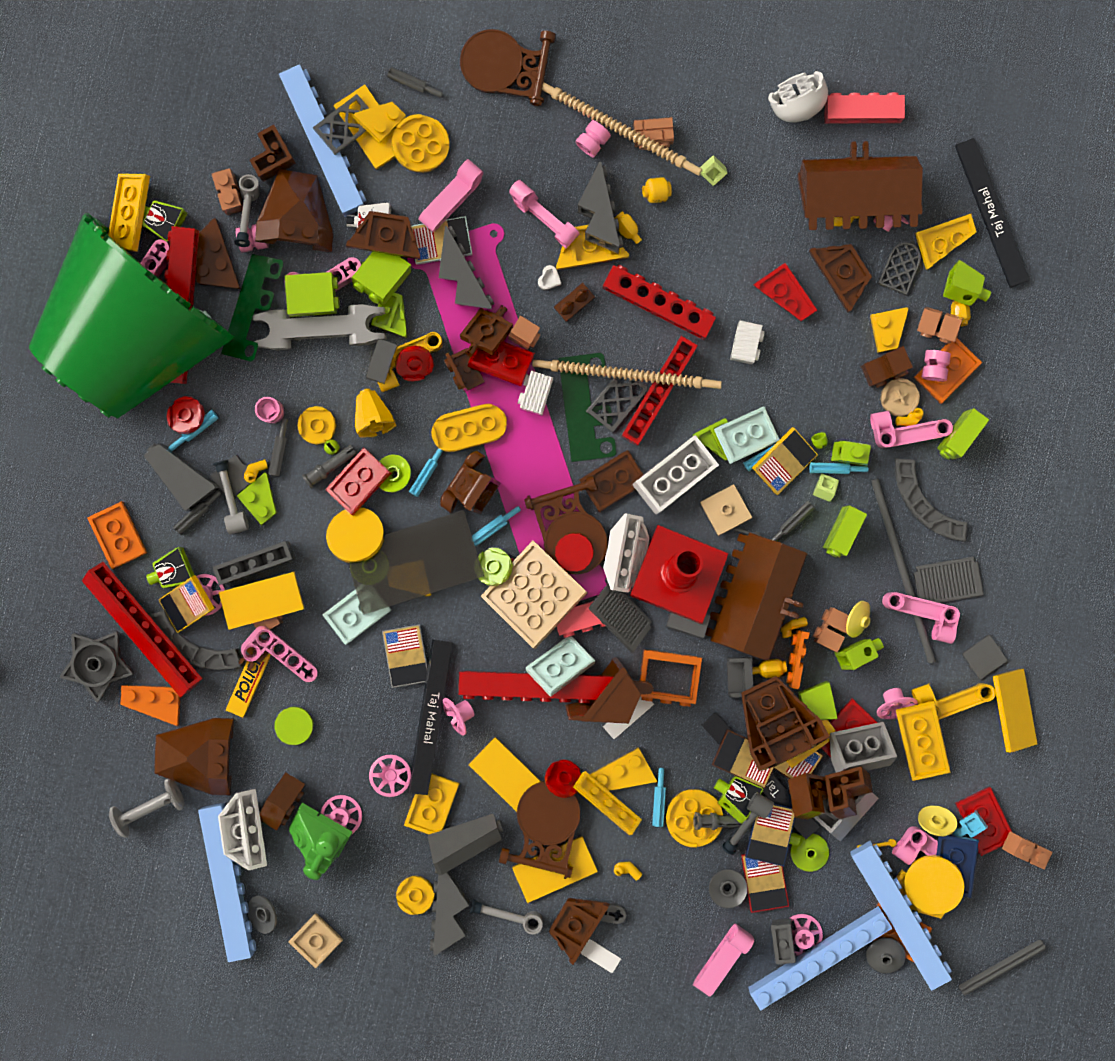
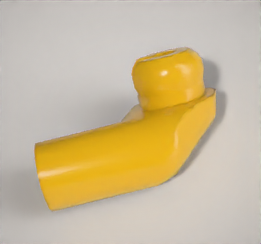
[895,408,924,426]
[244,459,268,483]
[780,617,808,638]
[614,862,643,881]

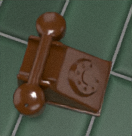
[440,451,501,515]

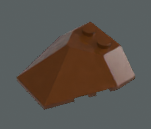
[255,169,333,252]
[741,676,830,772]
[154,718,234,795]

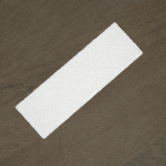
[603,697,654,739]
[581,939,621,973]

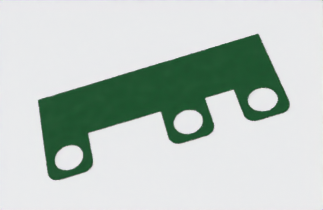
[221,254,284,361]
[558,353,616,462]

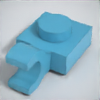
[952,811,988,838]

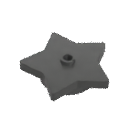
[60,632,134,702]

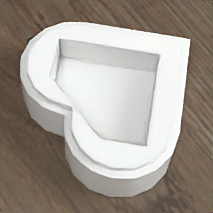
[538,265,562,290]

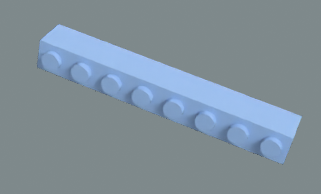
[279,64,366,217]
[198,803,256,962]
[850,841,952,991]
[748,906,892,1011]

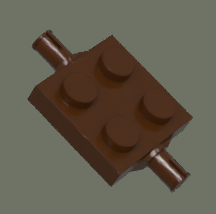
[460,305,513,357]

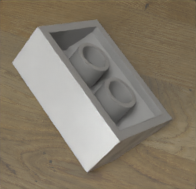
[829,722,897,773]
[813,793,879,842]

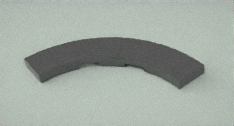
[895,458,967,541]
[149,610,242,670]

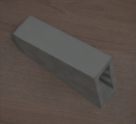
[143,444,220,511]
[428,814,503,876]

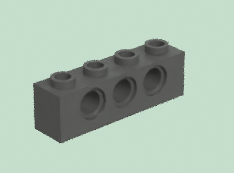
[212,541,296,585]

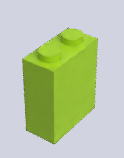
[352,252,411,306]
[285,272,340,317]
[937,408,989,460]
[823,505,867,558]

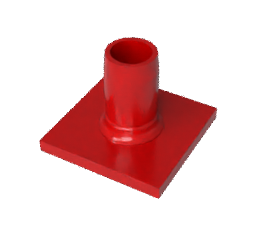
[630,525,729,624]

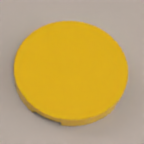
[392,114,449,172]
[326,508,384,563]
[666,789,723,848]
[904,855,964,914]

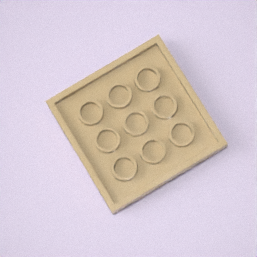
[481,541,588,649]

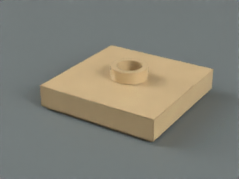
[700,484,752,536]
[288,913,343,968]

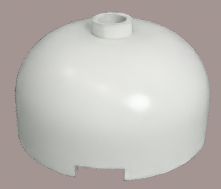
[768,71,828,122]

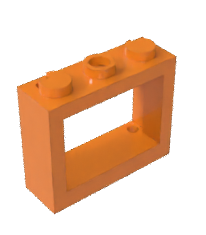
[639,649,702,707]

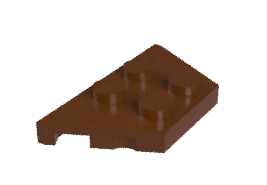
[346,211,421,259]
[196,218,241,289]
[809,244,872,313]
[549,898,610,965]

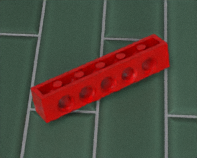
[602,265,716,340]
[621,336,698,446]

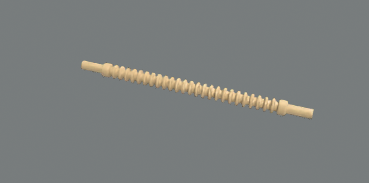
[542,82,703,176]
[532,359,722,389]

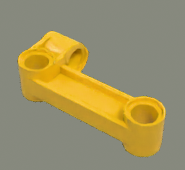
[377,332,443,393]
[911,683,996,719]

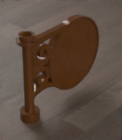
[460,29,556,106]
[524,475,607,574]
[499,781,580,879]

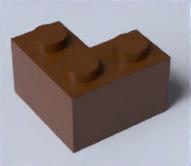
[250,125,296,182]
[860,346,913,388]
[825,766,873,819]
[260,772,305,831]
[788,773,828,820]

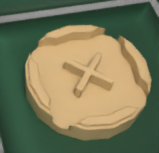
[880,378,920,416]

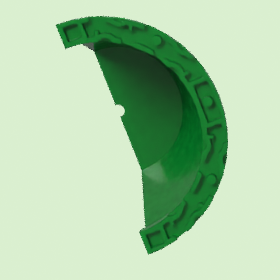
[29,213,234,419]

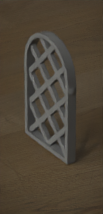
[878,242,921,295]

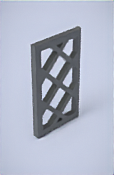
[313,94,369,155]
[586,367,649,433]

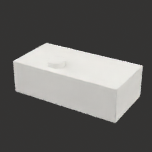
[632,435,719,514]

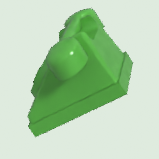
[289,803,352,880]

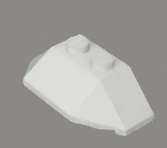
[603,513,650,593]
[218,789,267,870]

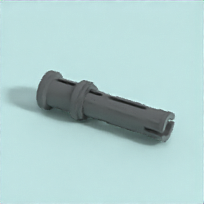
[302,445,357,489]
[693,812,753,830]

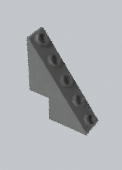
[578,162,623,254]
[439,226,494,309]
[430,869,470,956]

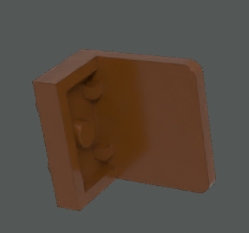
[444,348,485,393]

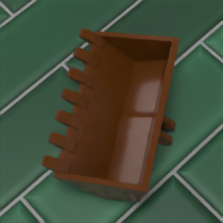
[797,141,923,230]
[705,532,808,661]
[565,657,654,724]

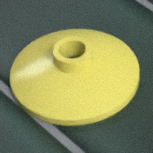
[846,601,870,638]
[918,806,957,836]

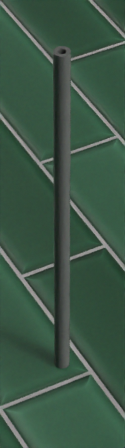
[871,479,935,663]

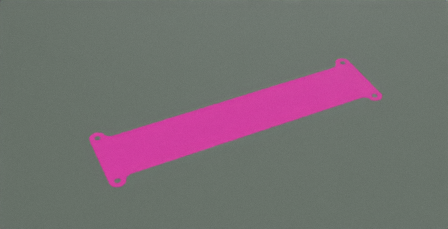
[407,223,607,601]

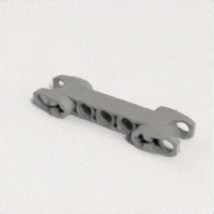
[253,304,387,351]

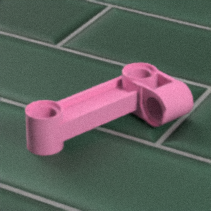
[509,180,580,248]
[870,410,953,448]
[882,592,960,644]
[892,826,938,865]

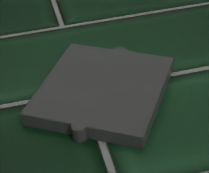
[210,455,251,497]
[961,635,1008,680]

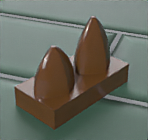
[554,283,595,322]

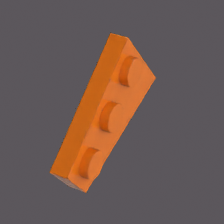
[786,630,809,689]
[121,685,180,726]

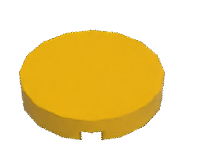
[297,406,336,445]
[396,876,435,915]

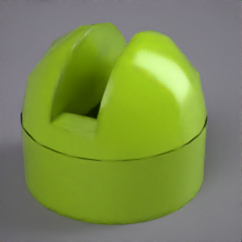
[811,432,828,449]
[324,439,340,455]

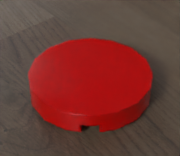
[395,345,434,382]
[166,396,205,434]
[555,533,594,571]
[544,759,581,798]

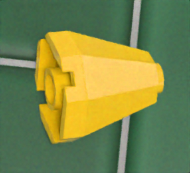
[355,389,396,438]

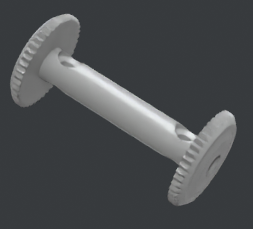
[109,779,184,838]

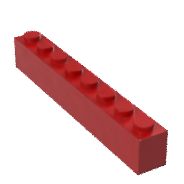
[165,226,199,384]
[82,562,202,698]
[458,671,614,703]

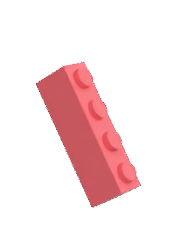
[825,92,905,124]

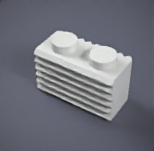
[730,320,765,365]
[518,371,553,416]

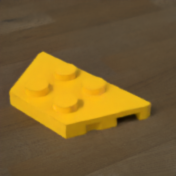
[556,225,629,270]

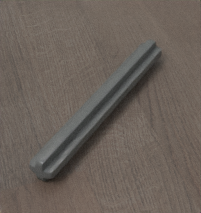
[959,940,1046,995]

